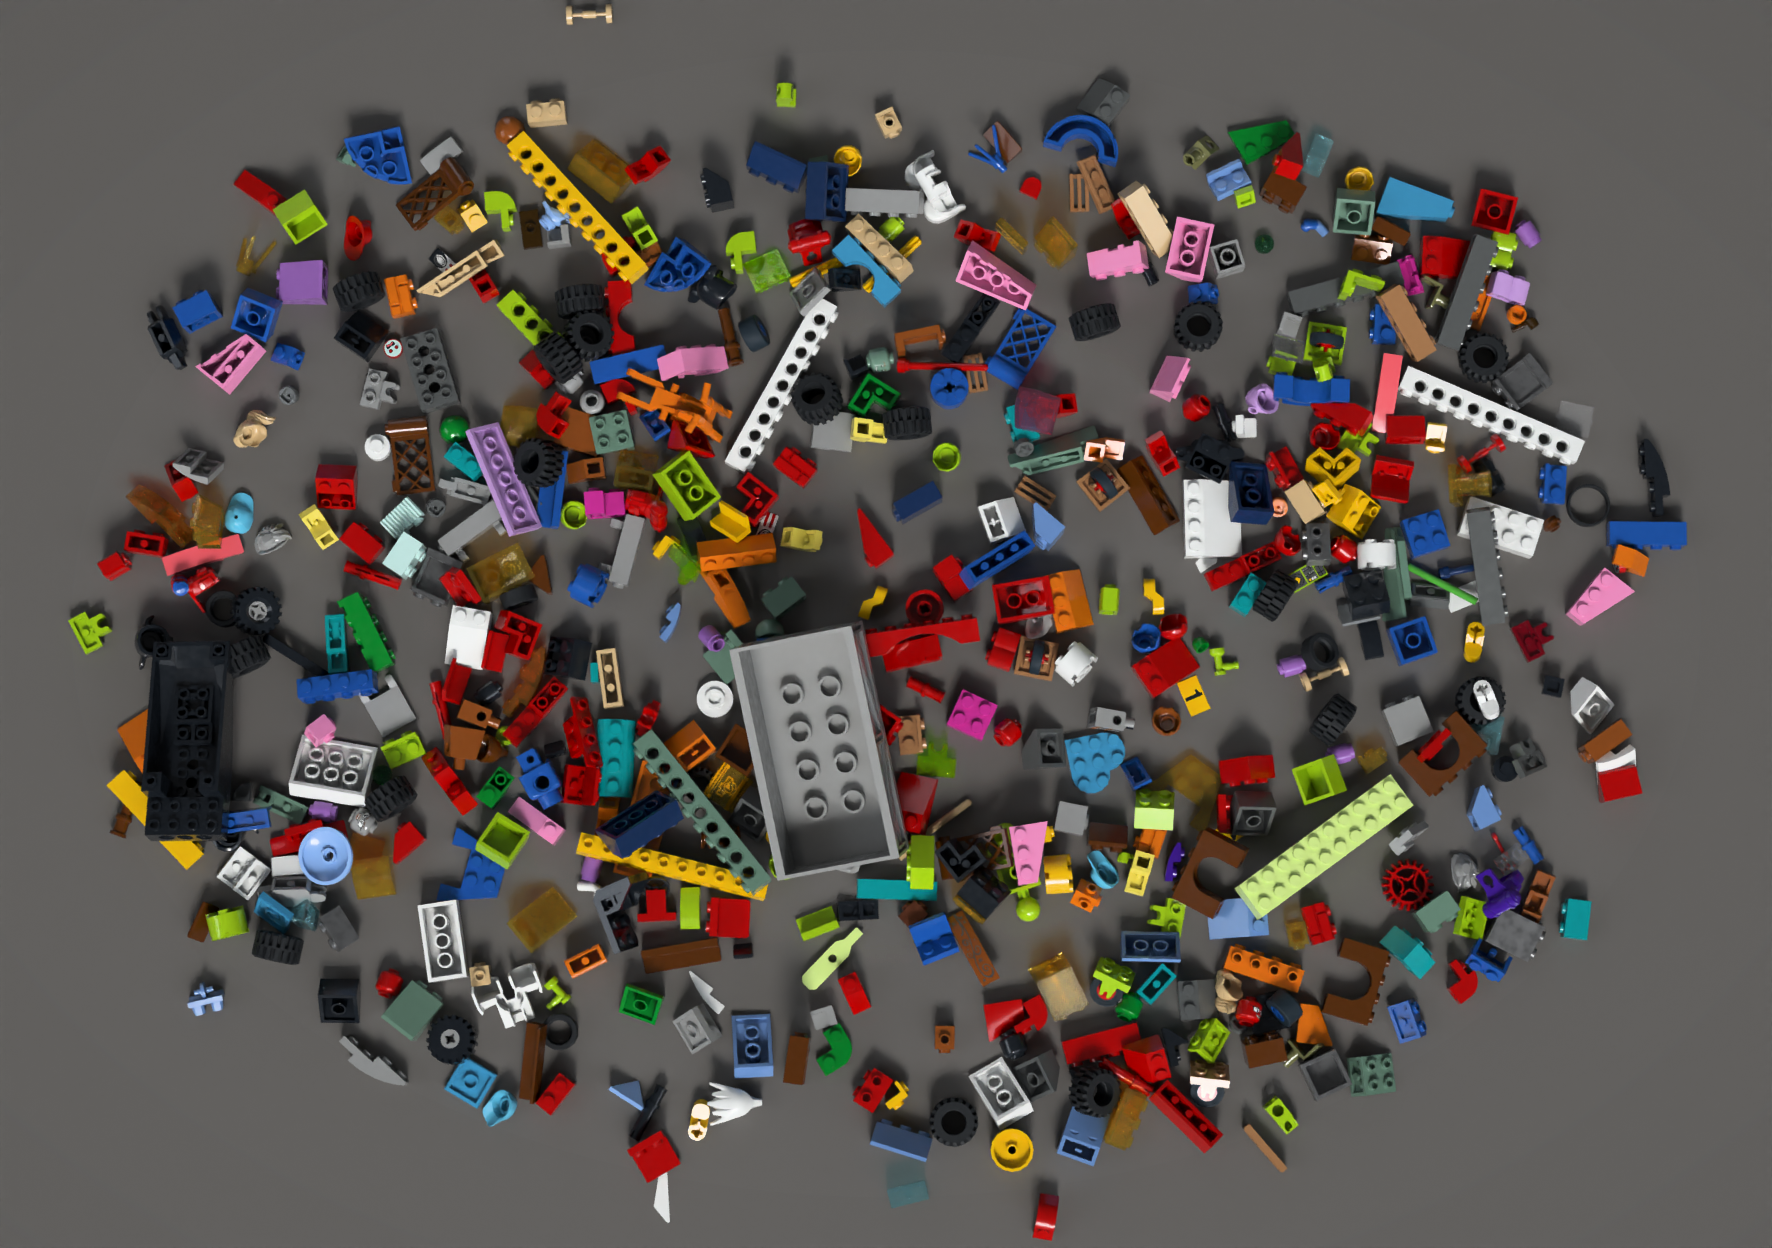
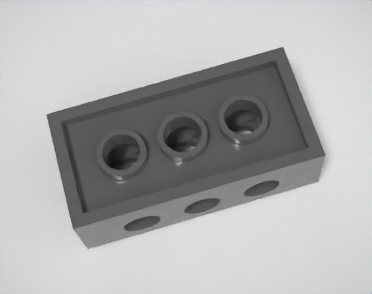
[400,328,461,414]

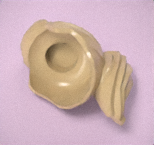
[233,410,276,448]
[1215,969,1243,1014]

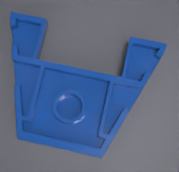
[436,828,506,901]

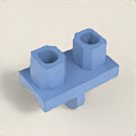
[187,982,225,1016]

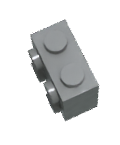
[1381,694,1434,747]

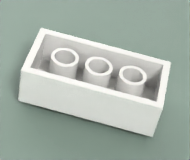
[1456,496,1544,559]
[417,900,469,983]

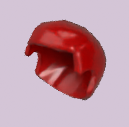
[1309,423,1340,451]
[1274,525,1301,556]
[1159,613,1188,640]

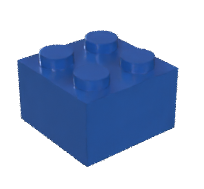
[231,288,283,342]
[172,290,223,334]
[1399,509,1451,559]
[1386,616,1438,667]

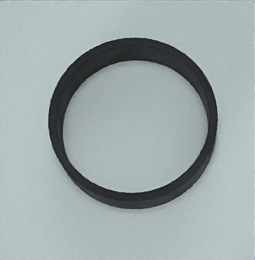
[1566,484,1610,527]

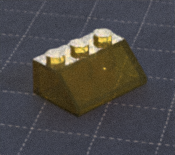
[567,139,633,204]
[1103,1087,1149,1151]

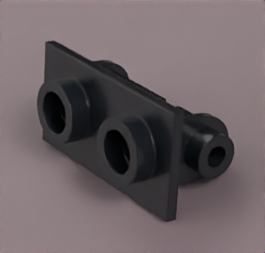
[1472,456,1505,498]

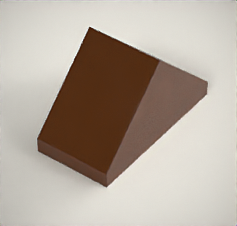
[525,555,553,595]

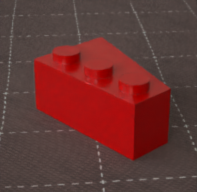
[882,634,943,673]

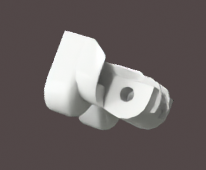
[905,150,966,224]
[471,963,543,1028]

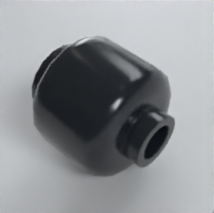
[999,1030,1028,1060]

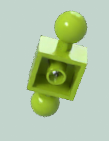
[994,823,1041,922]

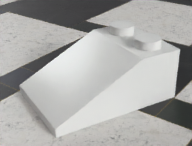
[445,605,493,670]
[968,1057,1034,1131]

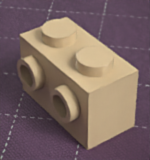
[526,99,568,128]
[1285,479,1327,524]

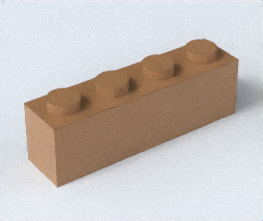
[1375,284,1437,362]

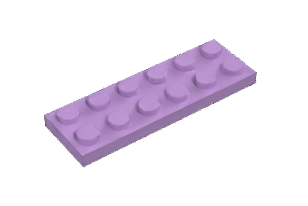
[466,422,542,537]

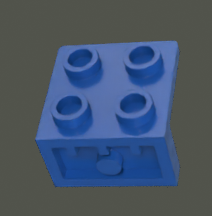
[909,912,959,966]

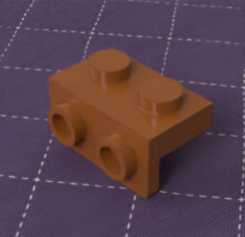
[1351,234,1393,265]

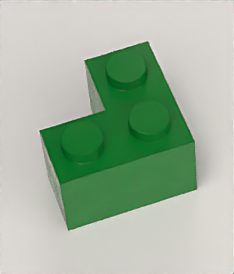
[848,373,901,419]

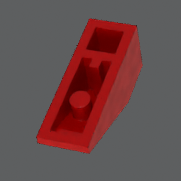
[1272,132,1303,180]
[233,170,287,217]
[857,508,894,569]

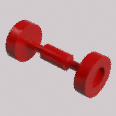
[1457,433,1506,474]

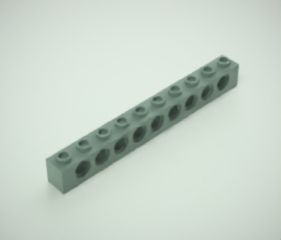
[633,729,771,896]

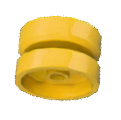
[990,1128,1034,1172]

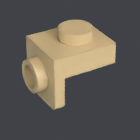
[469,962,492,987]

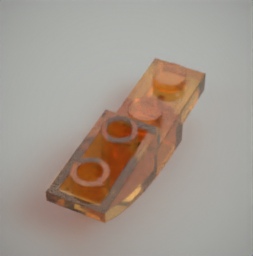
[126,485,197,549]
[502,646,546,718]

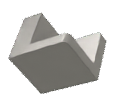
[547,224,571,249]
[1277,312,1302,339]
[810,1005,838,1030]

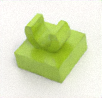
[1234,185,1256,209]

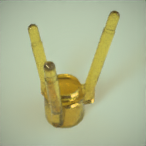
[236,236,277,276]

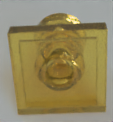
[1448,464,1492,507]

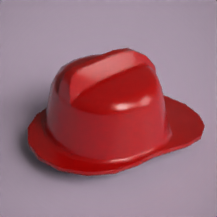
[344,216,373,261]

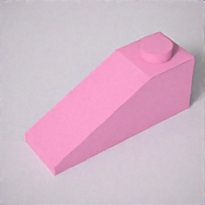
[508,797,566,846]

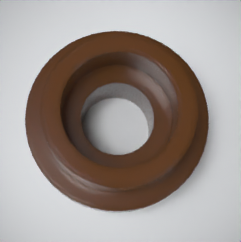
[1543,515,1561,532]

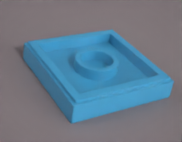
[254,891,294,934]
[444,1059,498,1109]

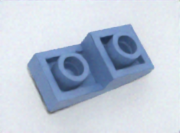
[659,603,682,643]

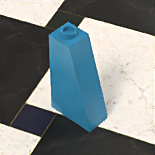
[1375,177,1455,222]

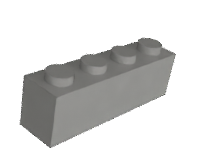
[845,188,924,218]

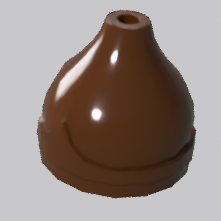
[477,734,508,763]

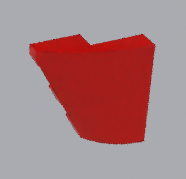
[983,999,1024,1042]

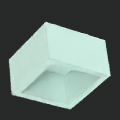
[382,532,428,580]

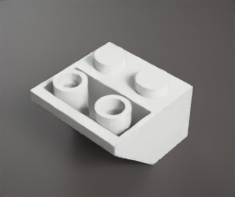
[978,497,1026,545]

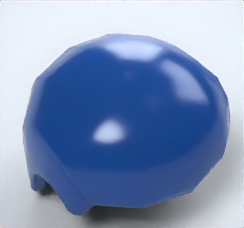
[1131,623,1161,654]

